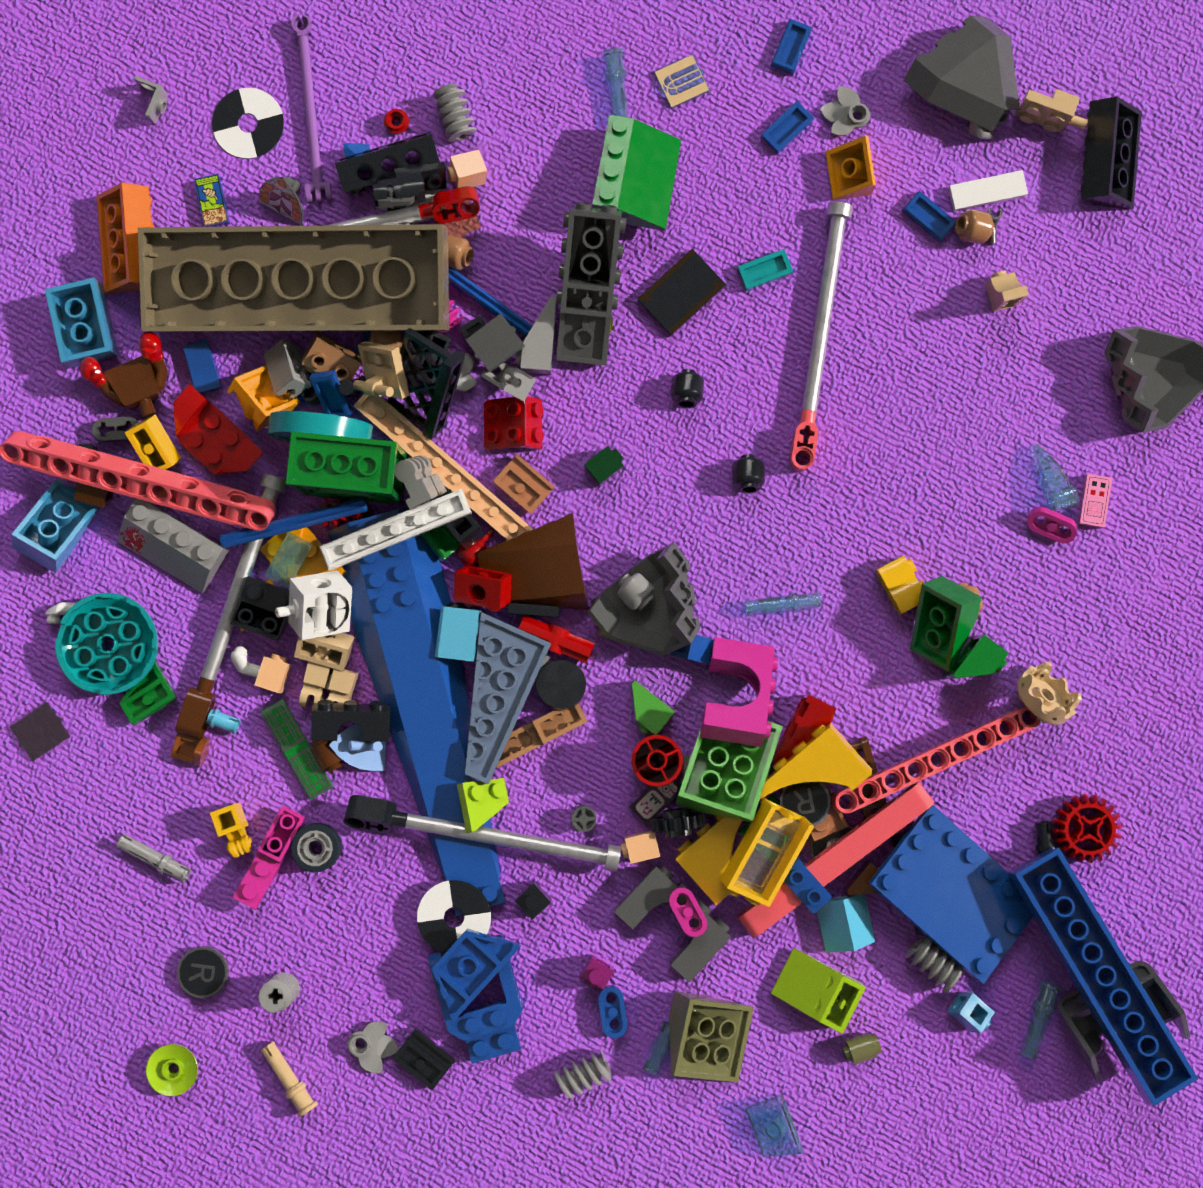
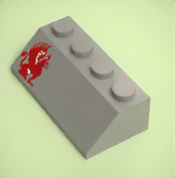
[117,498,229,593]

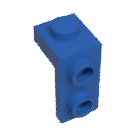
[784,855,832,913]

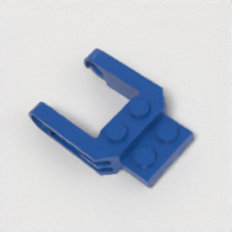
[428,934,523,1064]

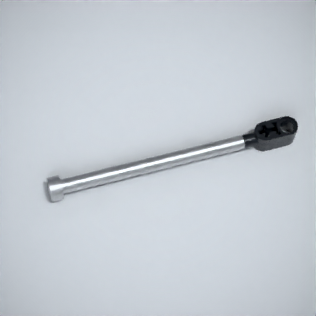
[343,795,621,872]

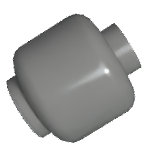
[617,573,655,611]

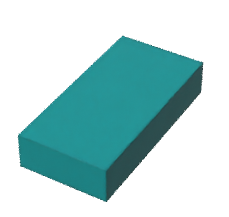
[737,249,793,291]

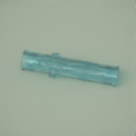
[744,592,822,616]

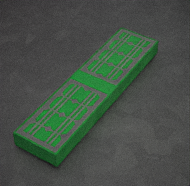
[261,699,334,800]

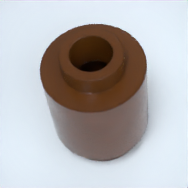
[310,740,343,773]

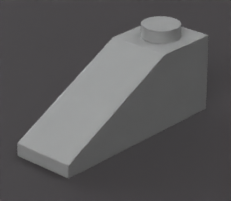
[516,295,557,375]

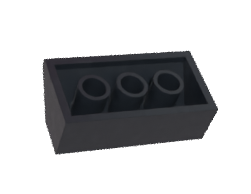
[1081,96,1142,209]

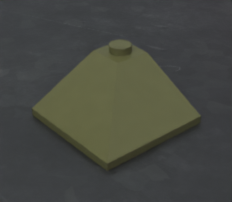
[669,991,754,1083]

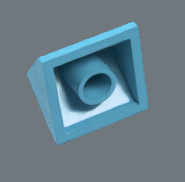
[435,606,486,662]
[817,894,875,953]

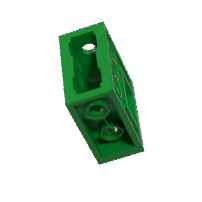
[286,431,408,505]

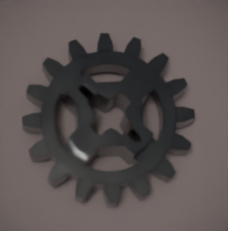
[650,807,706,838]

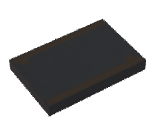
[637,248,726,336]

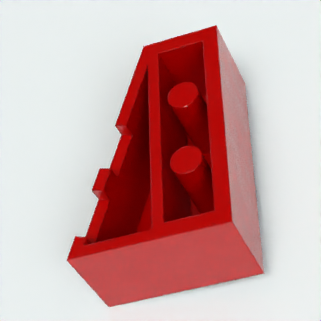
[771,694,837,765]

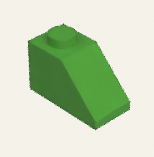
[631,680,675,736]

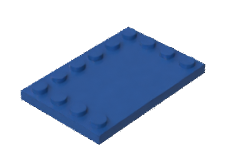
[867,805,1033,984]

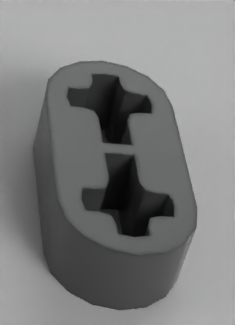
[92,417,139,442]

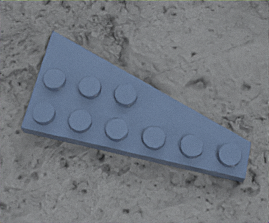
[465,612,551,784]

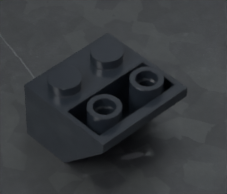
[230,576,289,641]

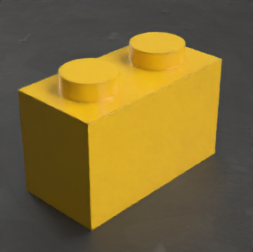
[124,414,181,470]

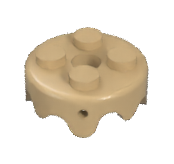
[1017,662,1082,725]

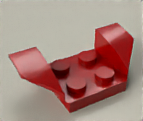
[173,384,264,476]

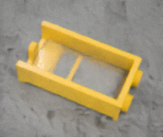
[719,798,814,907]

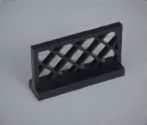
[388,328,466,440]

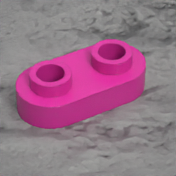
[1027,507,1077,543]
[669,887,707,937]

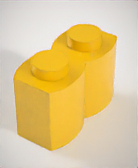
[875,555,924,615]

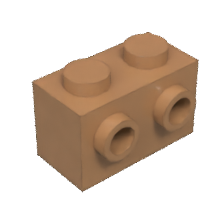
[302,331,362,383]

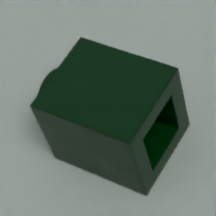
[584,446,624,486]

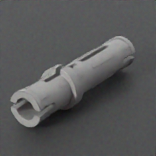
[116,834,192,883]

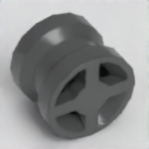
[571,805,597,832]

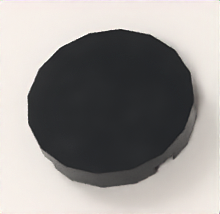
[536,660,586,711]

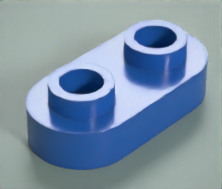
[598,985,627,1038]

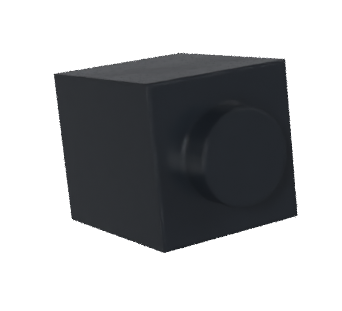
[515,881,552,920]

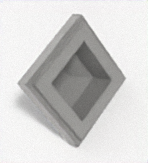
[968,121,994,140]

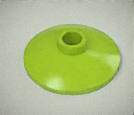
[146,1044,198,1096]

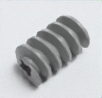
[433,84,477,142]
[905,936,963,993]
[259,972,300,1013]
[554,1049,611,1099]

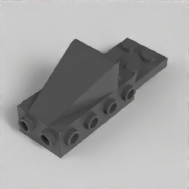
[556,202,626,365]

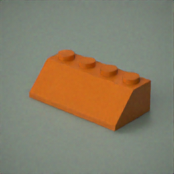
[96,182,153,294]

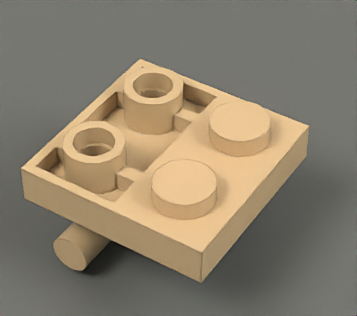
[353,341,409,399]

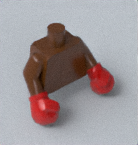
[79,332,168,419]

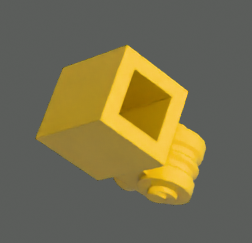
[210,802,253,858]

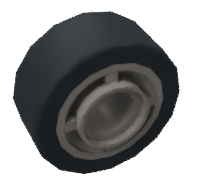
[291,823,342,872]

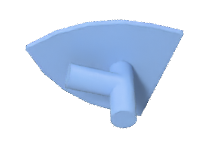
[329,723,386,771]

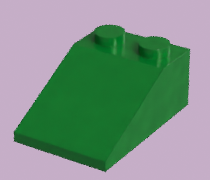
[910,576,982,672]

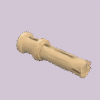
[260,1041,318,1118]

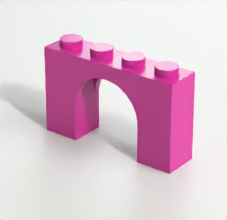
[700,637,778,747]

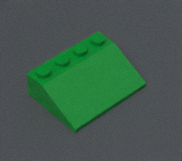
[592,115,681,231]

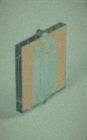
[654,54,710,109]

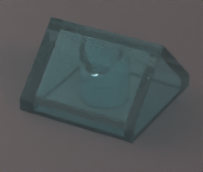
[745,1094,804,1157]

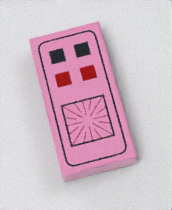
[1078,474,1112,528]

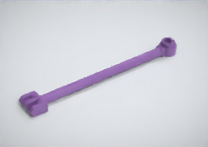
[291,13,332,203]

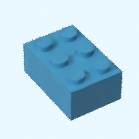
[45,278,119,368]

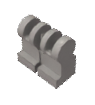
[395,455,447,509]

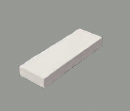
[948,170,1028,212]

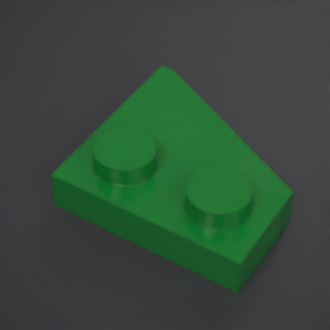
[120,660,178,726]

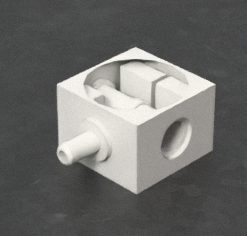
[275,570,352,640]

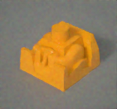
[227,365,300,431]

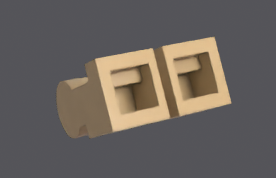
[299,661,360,707]

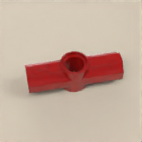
[518,615,595,663]

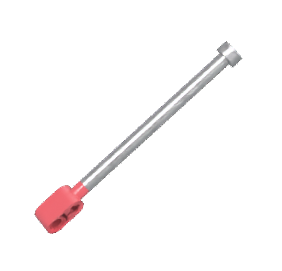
[789,202,853,472]

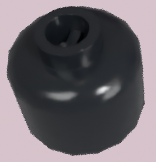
[671,369,704,408]
[732,454,765,494]

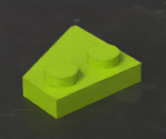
[457,778,509,834]

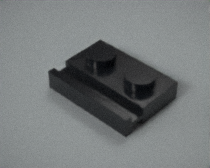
[392,1028,456,1090]

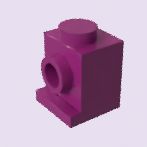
[579,954,614,990]

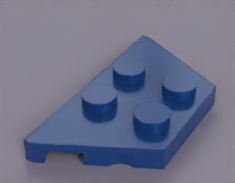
[432,929,521,1021]

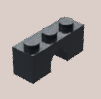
[311,700,390,742]

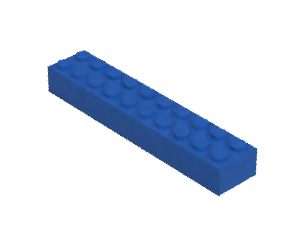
[1008,847,1198,1106]

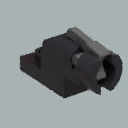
[371,162,447,210]

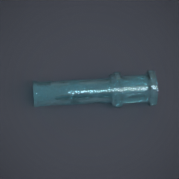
[602,48,629,118]
[1020,979,1062,1060]

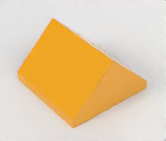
[825,135,876,200]

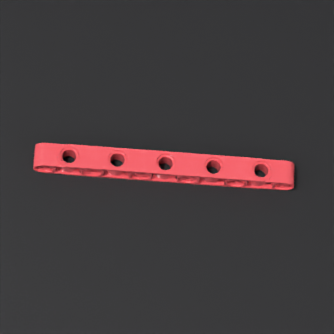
[0,431,276,531]

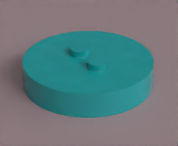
[267,411,373,442]

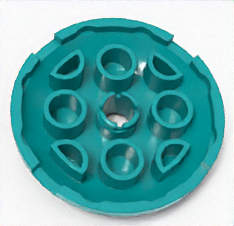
[55,593,158,695]

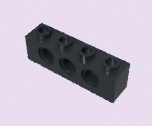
[335,131,440,195]

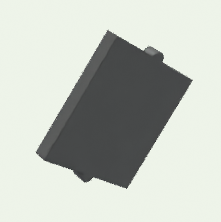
[466,313,525,372]

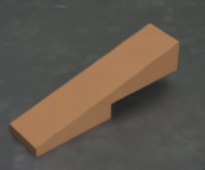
[496,703,588,768]

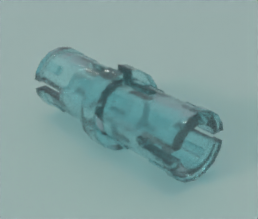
[642,1021,670,1076]

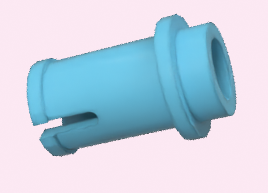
[206,709,241,734]

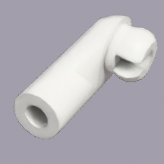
[45,602,75,624]
[231,646,260,678]

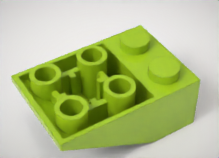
[771,947,866,1034]

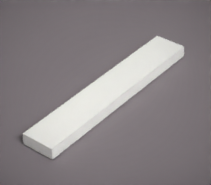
[320,489,472,571]

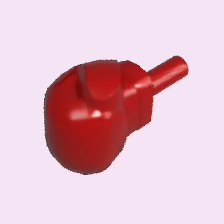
[457,529,494,567]

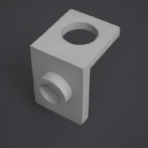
[134,76,168,125]

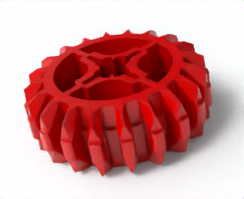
[1052,794,1123,863]

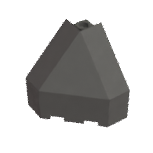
[903,15,1020,131]
[1104,326,1203,433]
[587,542,700,656]

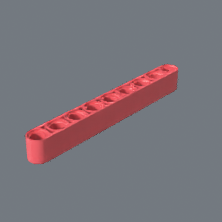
[831,706,1041,813]
[737,782,934,938]

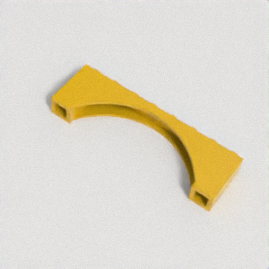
[675,723,872,905]

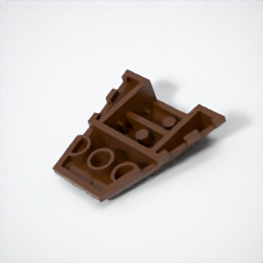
[477,512,590,610]

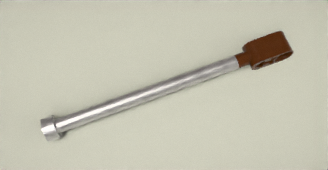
[175,473,287,740]

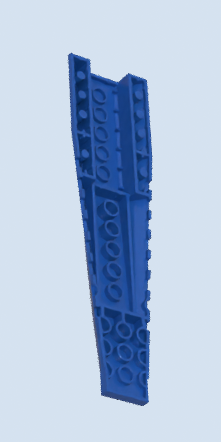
[328,506,506,916]

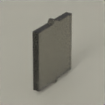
[10,702,71,761]

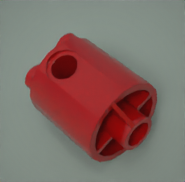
[631,735,683,787]

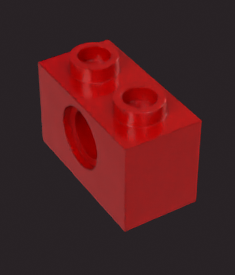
[454,565,512,612]

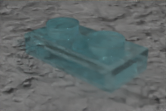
[264,532,312,589]

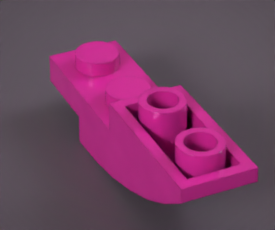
[233,806,305,910]

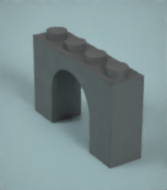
[614,864,731,983]

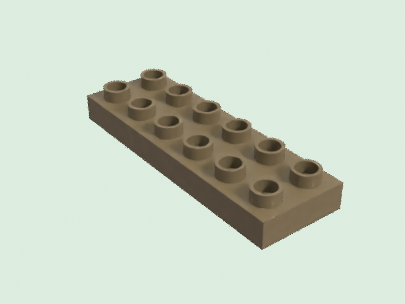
[138,224,449,332]

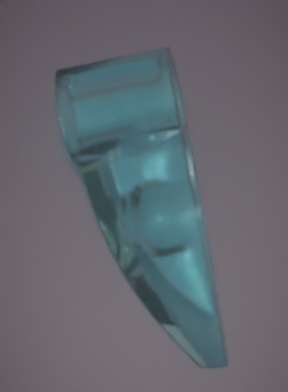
[1030,444,1079,512]

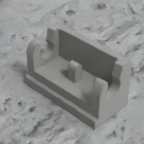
[263,339,312,398]
[481,363,537,401]

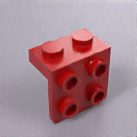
[484,396,544,450]

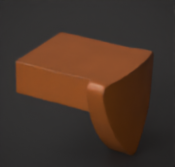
[170,733,210,768]

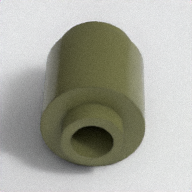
[842,1033,882,1066]

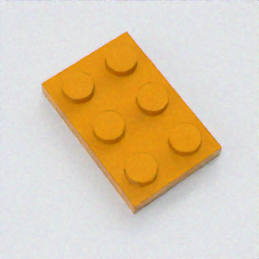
[260,527,347,585]

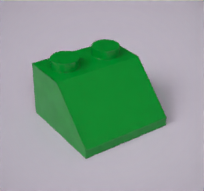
[943,634,1009,679]

